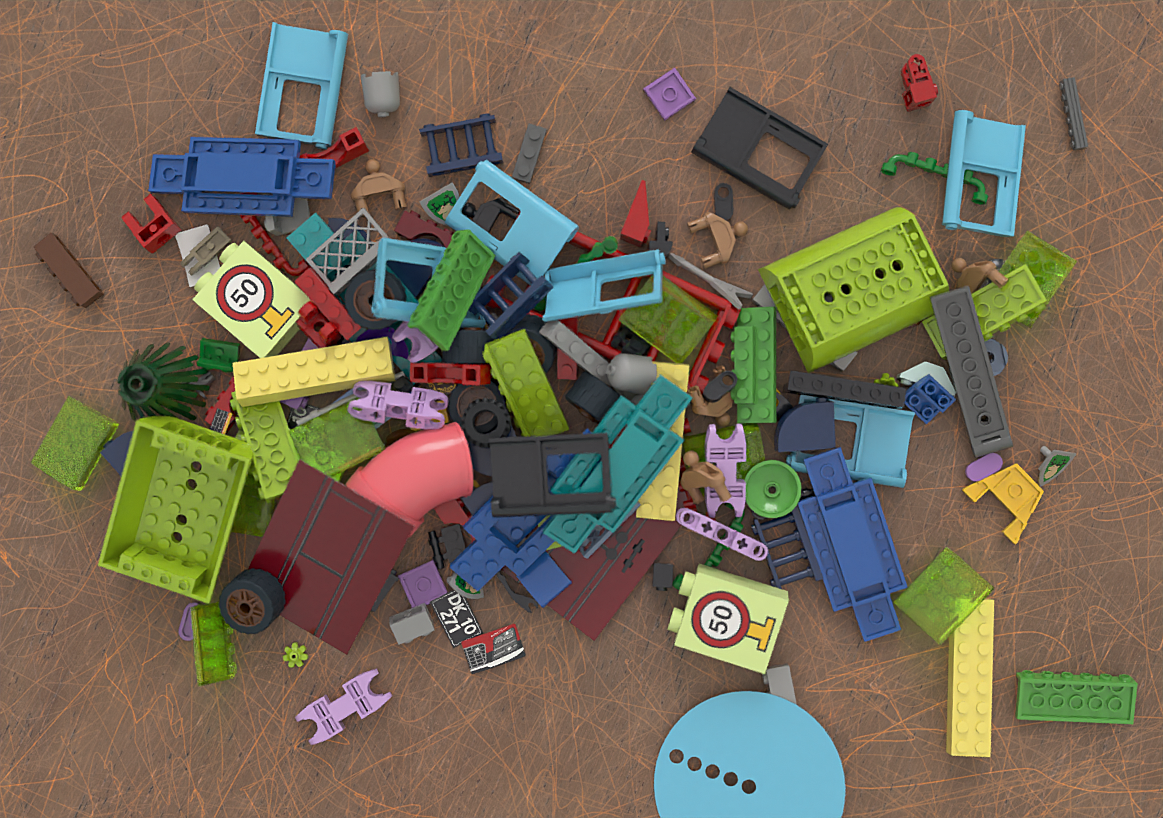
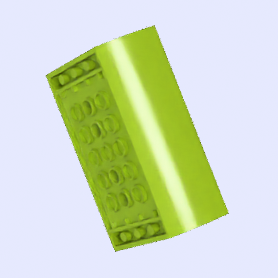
[758,207,949,373]
[98,416,253,604]

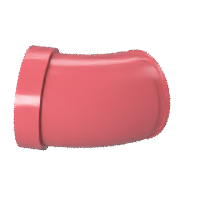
[346,422,473,537]

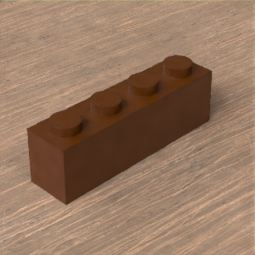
[33,233,104,308]

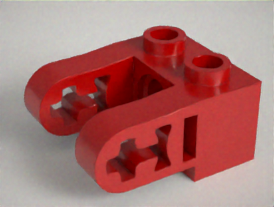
[901,54,938,112]
[121,193,181,254]
[296,301,341,348]

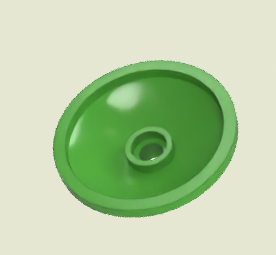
[744,460,801,518]

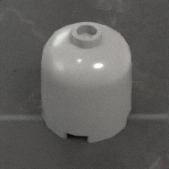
[360,71,400,117]
[607,354,657,395]

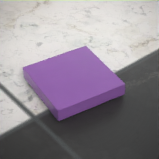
[643,68,696,121]
[398,560,448,608]

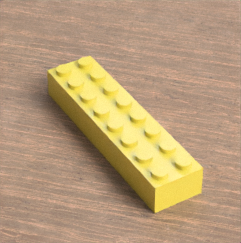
[233,337,396,407]
[636,361,689,521]
[946,597,994,757]

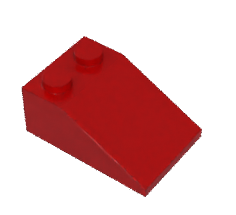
[620,180,651,248]

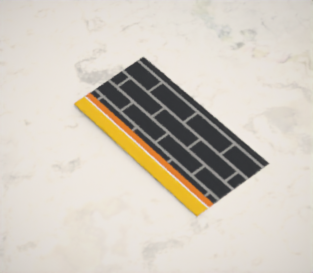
[210,408,232,434]

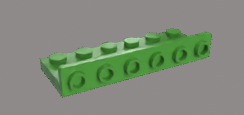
[408,229,496,351]
[1015,670,1138,724]

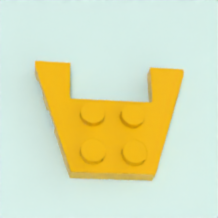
[962,463,1044,544]

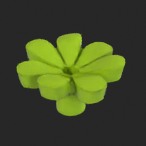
[874,373,899,387]
[283,642,308,668]

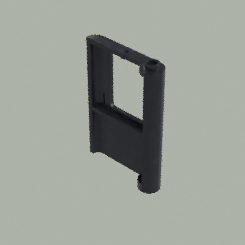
[691,87,828,210]
[489,433,616,518]

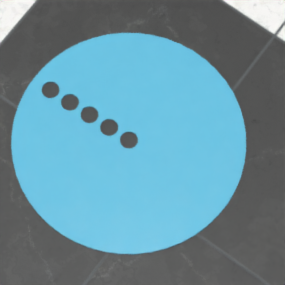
[654,691,845,818]

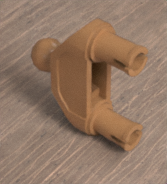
[351,159,407,218]
[687,212,748,269]
[952,258,1009,294]
[687,365,734,427]
[680,451,732,504]

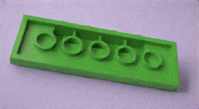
[731,306,776,424]

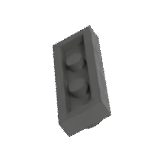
[512,123,547,184]

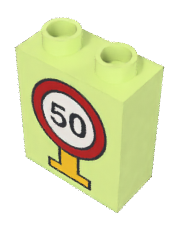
[192,241,318,358]
[667,563,789,674]

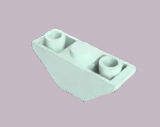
[896,361,956,396]

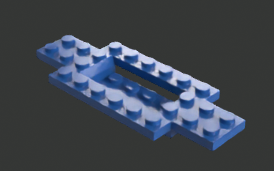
[148,137,336,217]
[450,428,602,591]
[798,447,908,642]

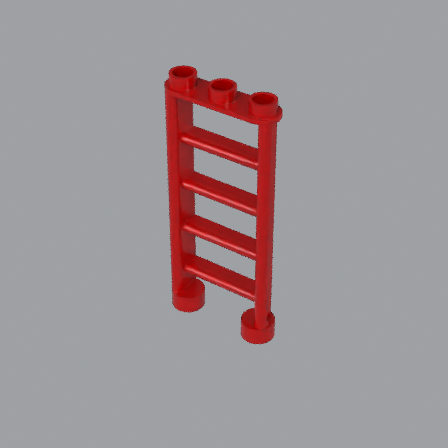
[486,211,741,395]

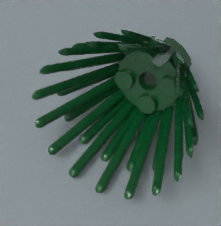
[117,343,210,422]

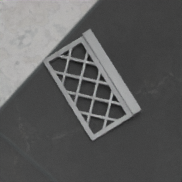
[306,208,391,295]

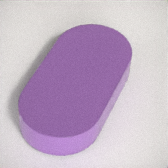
[965,453,1003,481]
[179,602,205,641]

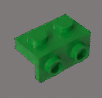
[197,338,240,373]

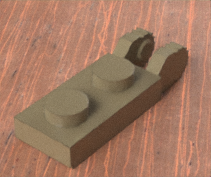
[180,226,232,276]

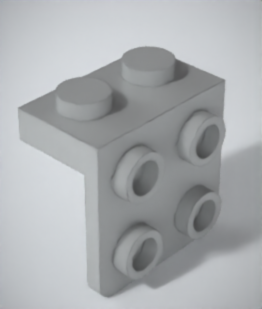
[262,193,310,236]

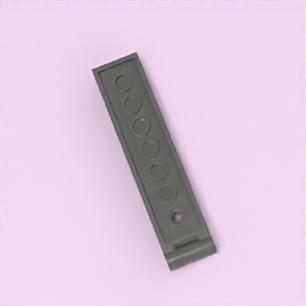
[930,285,1013,458]

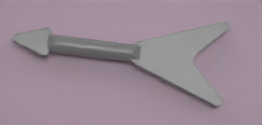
[668,253,753,309]

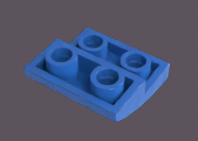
[904,374,956,424]
[516,551,572,608]

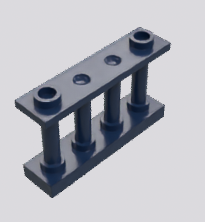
[419,113,503,177]
[468,252,554,340]
[751,505,823,589]

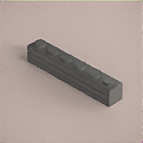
[1059,77,1088,151]

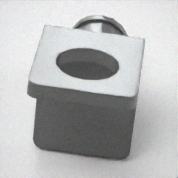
[180,371,216,401]

